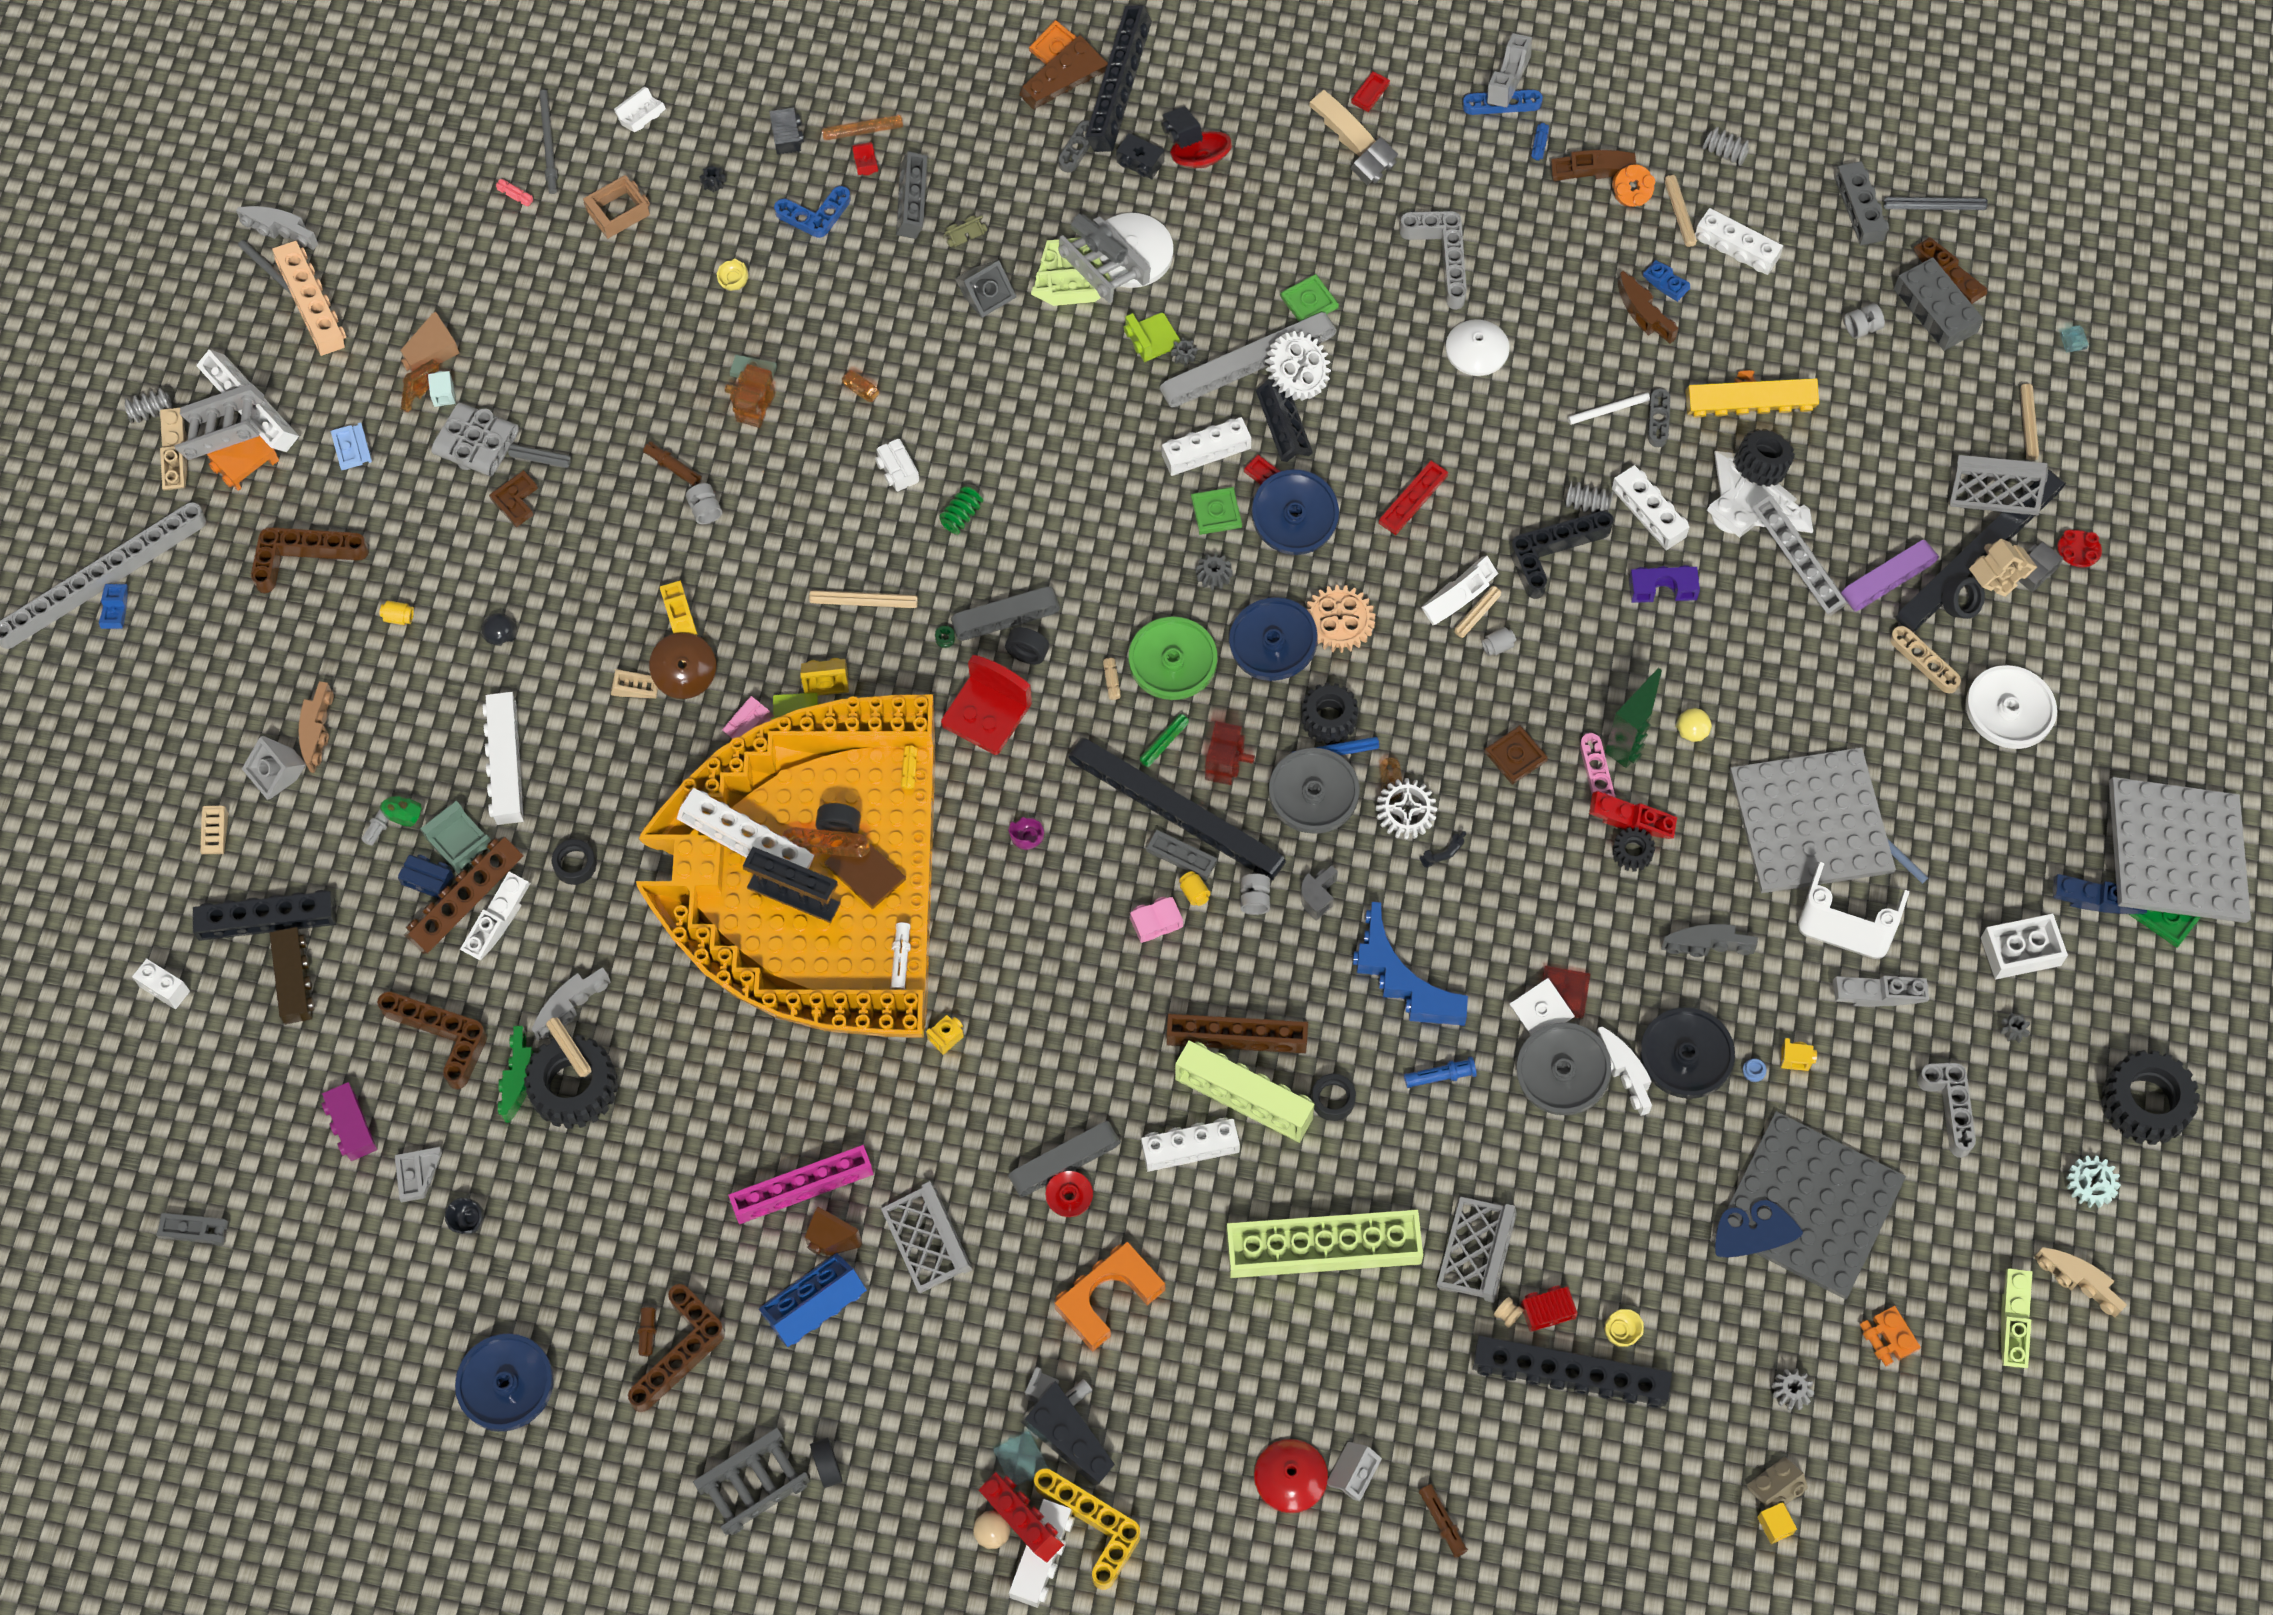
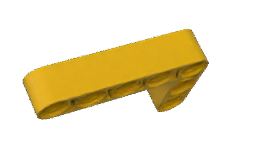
[1034,1469,1140,1590]

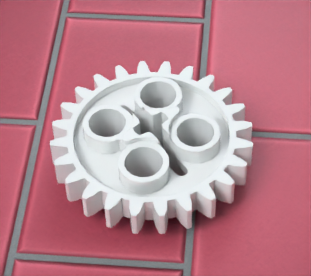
[1265,331,1331,401]

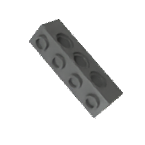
[896,151,927,239]
[1834,161,1889,246]

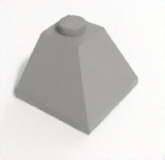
[242,736,306,800]

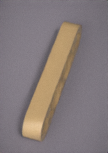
[1890,626,1961,693]

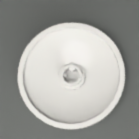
[1099,213,1173,288]
[1966,665,2057,749]

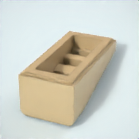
[611,669,658,699]
[200,806,229,854]

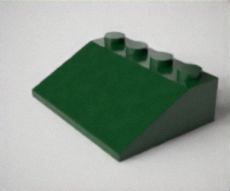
[1605,667,1662,768]

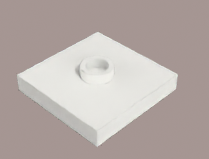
[1509,978,1575,1035]

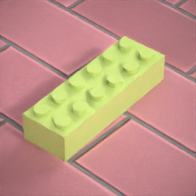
[1175,1041,1315,1143]

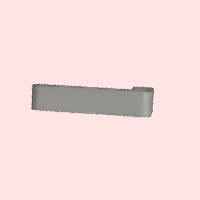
[1400,211,1467,310]

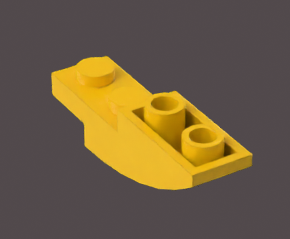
[660,580,697,668]

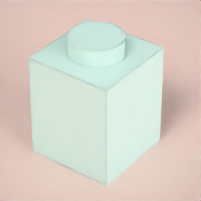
[428,371,455,407]

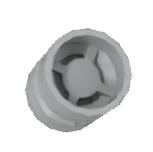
[1844,303,1885,339]
[685,483,722,524]
[1241,874,1270,915]

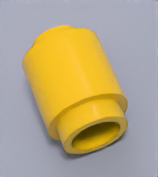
[380,600,414,625]
[1179,871,1210,906]

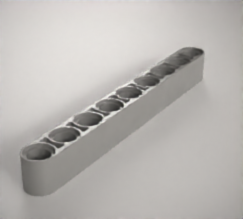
[1160,312,1336,407]

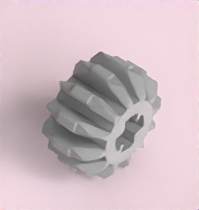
[1772,1369,1814,1411]

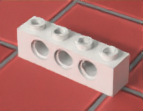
[1612,465,1689,550]

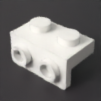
[614,87,666,132]

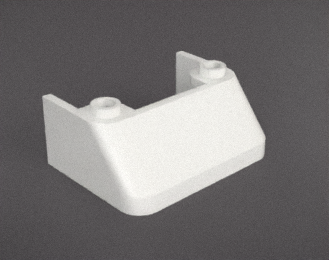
[1798,862,1910,959]

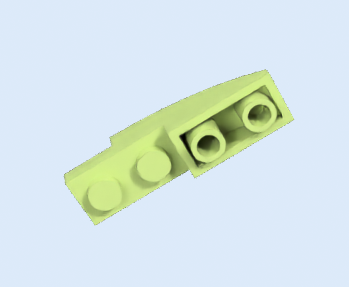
[2001,1269,2032,1368]

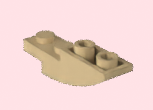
[160,408,188,490]
[2034,1247,2127,1317]

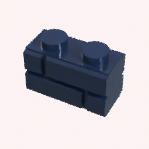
[398,854,454,899]

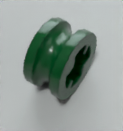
[935,626,955,648]

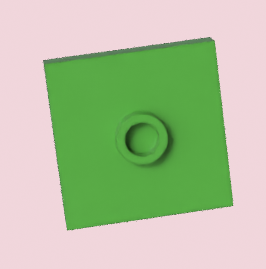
[1280,274,1339,322]
[1191,487,1242,535]

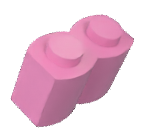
[1130,897,1183,943]

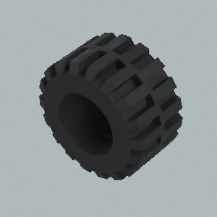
[1734,429,1795,487]
[1301,683,1358,745]

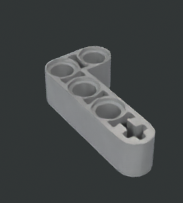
[1917,1063,1976,1158]

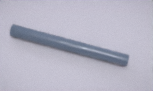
[1887,838,1929,884]

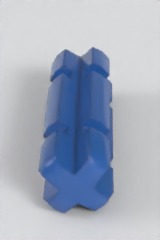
[1531,123,1549,161]

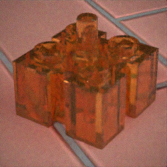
[725,364,776,428]

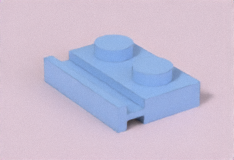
[331,423,372,470]

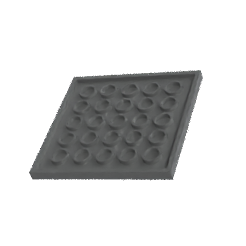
[1715,1111,1906,1300]

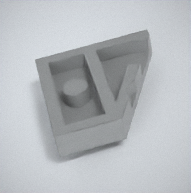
[395,1147,442,1203]

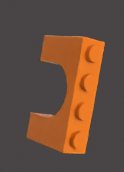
[1054,1242,1165,1352]

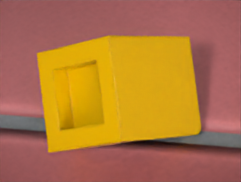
[1757,1503,1797,1544]

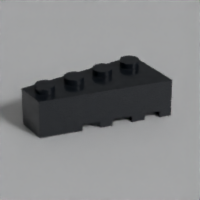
[1020,1381,1115,1485]

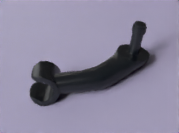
[1419,831,1466,868]

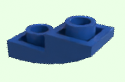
[1643,260,1690,302]

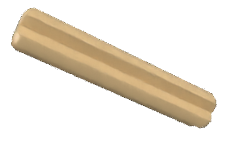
[1454,586,1501,638]
[546,1017,591,1077]

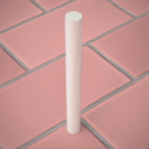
[1568,392,1650,425]

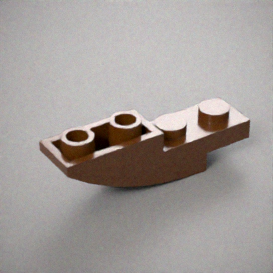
[1551,150,1636,181]
[1914,237,1987,304]
[1618,271,1679,344]

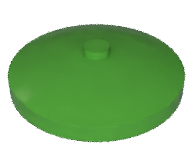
[1129,617,1217,700]

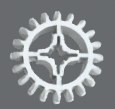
[1376,778,1437,840]

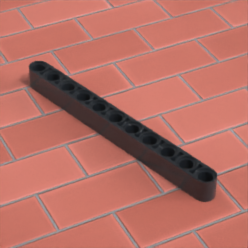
[1895,469,2066,633]
[1068,738,1286,881]

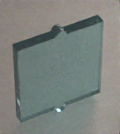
[993,1431,1048,1486]

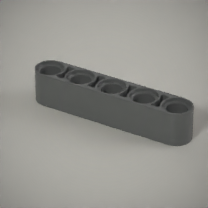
[951,587,1060,641]
[1008,1121,1121,1197]

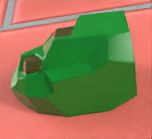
[380,796,422,827]

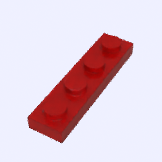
[1379,461,1448,535]

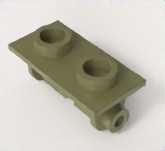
[943,215,987,248]

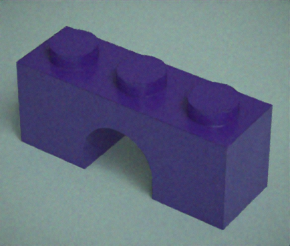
[1629,565,1700,603]

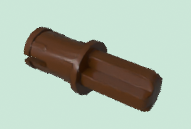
[637,1307,657,1357]

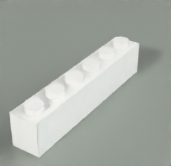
[483,692,524,825]

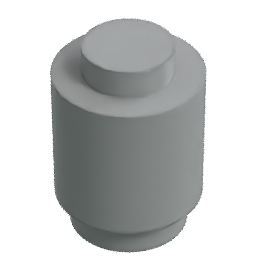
[1481,627,1516,656]

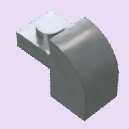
[1301,865,1338,921]

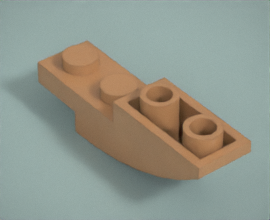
[299,681,334,773]

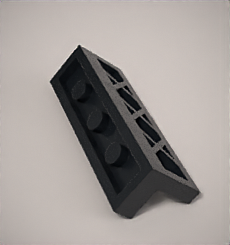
[1256,379,1313,462]

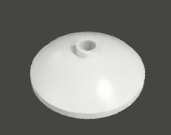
[1446,319,1509,376]

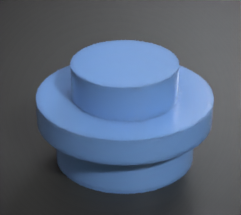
[1743,1059,1767,1082]

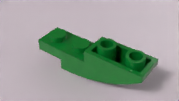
[498,1026,534,1123]

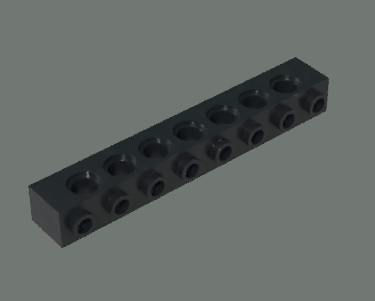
[1086,5,1152,152]
[1472,1336,1672,1408]

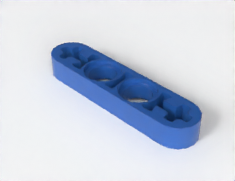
[1463,90,1543,115]

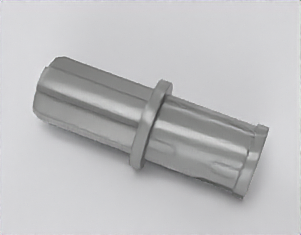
[362,804,394,846]

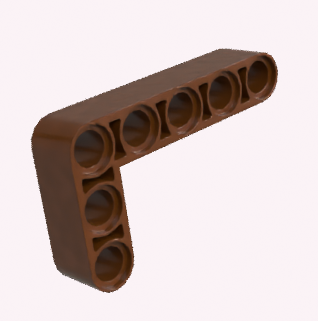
[251,528,369,593]
[377,992,487,1089]
[628,1284,725,1412]

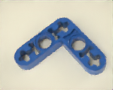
[774,186,851,238]

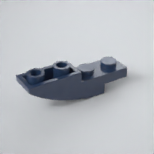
[2052,874,2147,914]

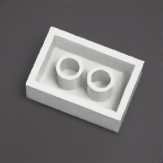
[1981,914,2068,980]

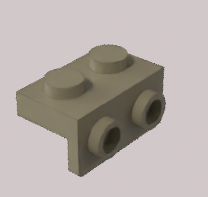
[1747,1457,1808,1509]

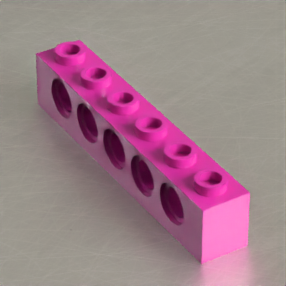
[728,1145,874,1225]

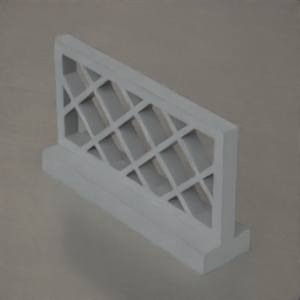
[1950,455,2048,515]
[881,1181,973,1293]
[1437,1197,1517,1303]

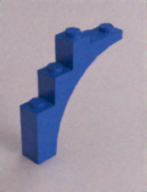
[1353,902,1468,1026]

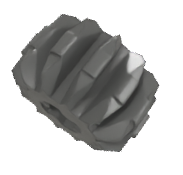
[1196,553,1233,591]

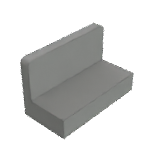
[1327,1442,1382,1501]

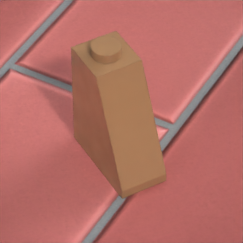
[400,312,459,377]

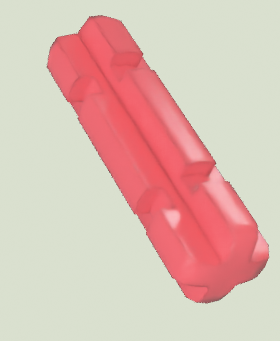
[496,179,534,206]

